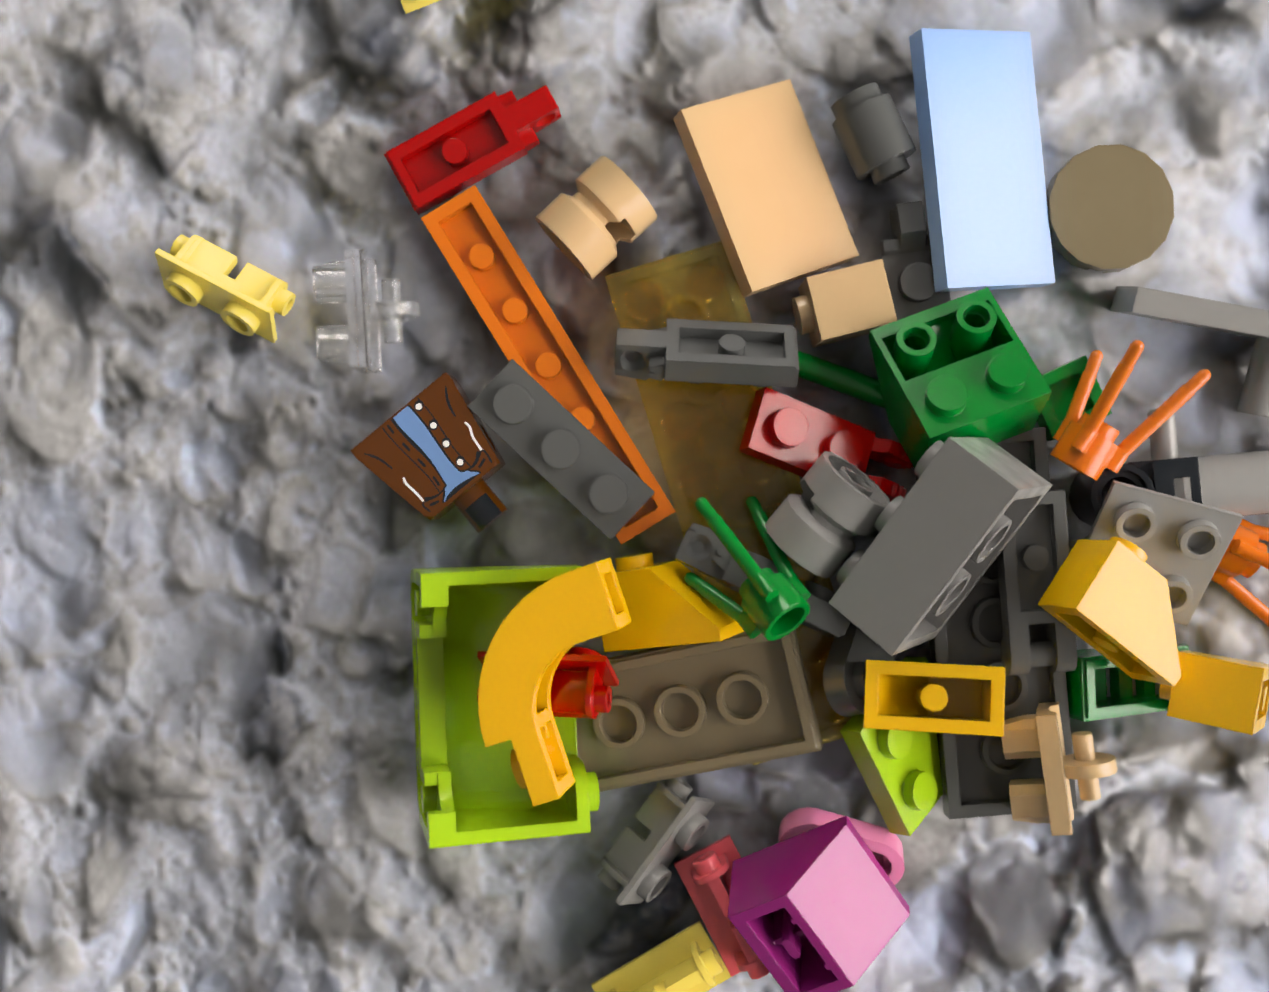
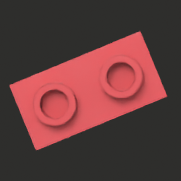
[674,834,769,979]

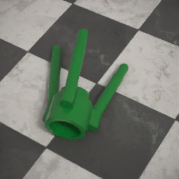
[684,496,811,641]

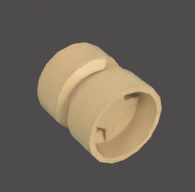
[535,156,657,280]

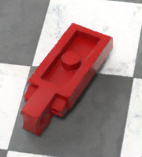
[384,85,561,215]

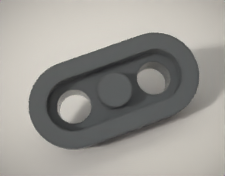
[823,622,896,717]

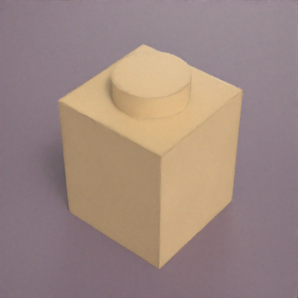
[792,259,897,348]

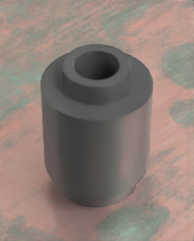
[831,82,916,186]

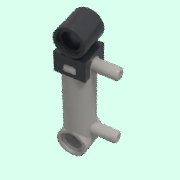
[1069,408,1269,525]

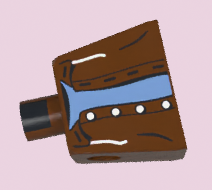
[351,372,508,533]

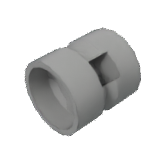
[765,451,890,578]

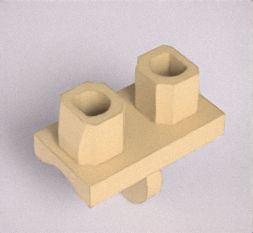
[1001,702,1118,836]

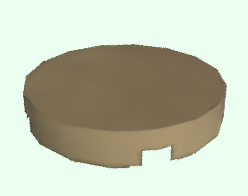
[1046,144,1174,273]

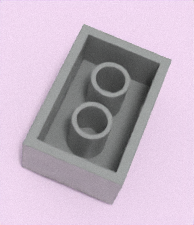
[829,437,1052,656]

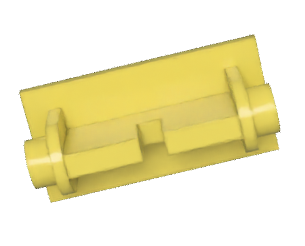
[154,235,296,343]
[591,921,732,992]

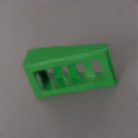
[1066,644,1189,722]

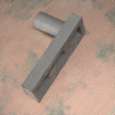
[1110,286,1269,418]

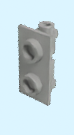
[598,777,715,905]

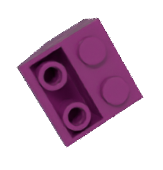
[728,816,910,992]

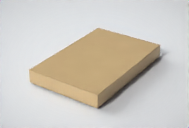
[673,79,859,298]

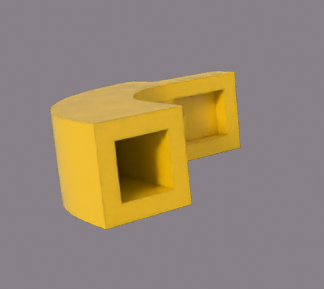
[478,558,632,807]

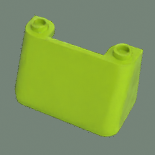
[410,565,600,849]

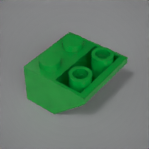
[868,287,1052,469]

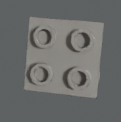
[1069,480,1243,626]

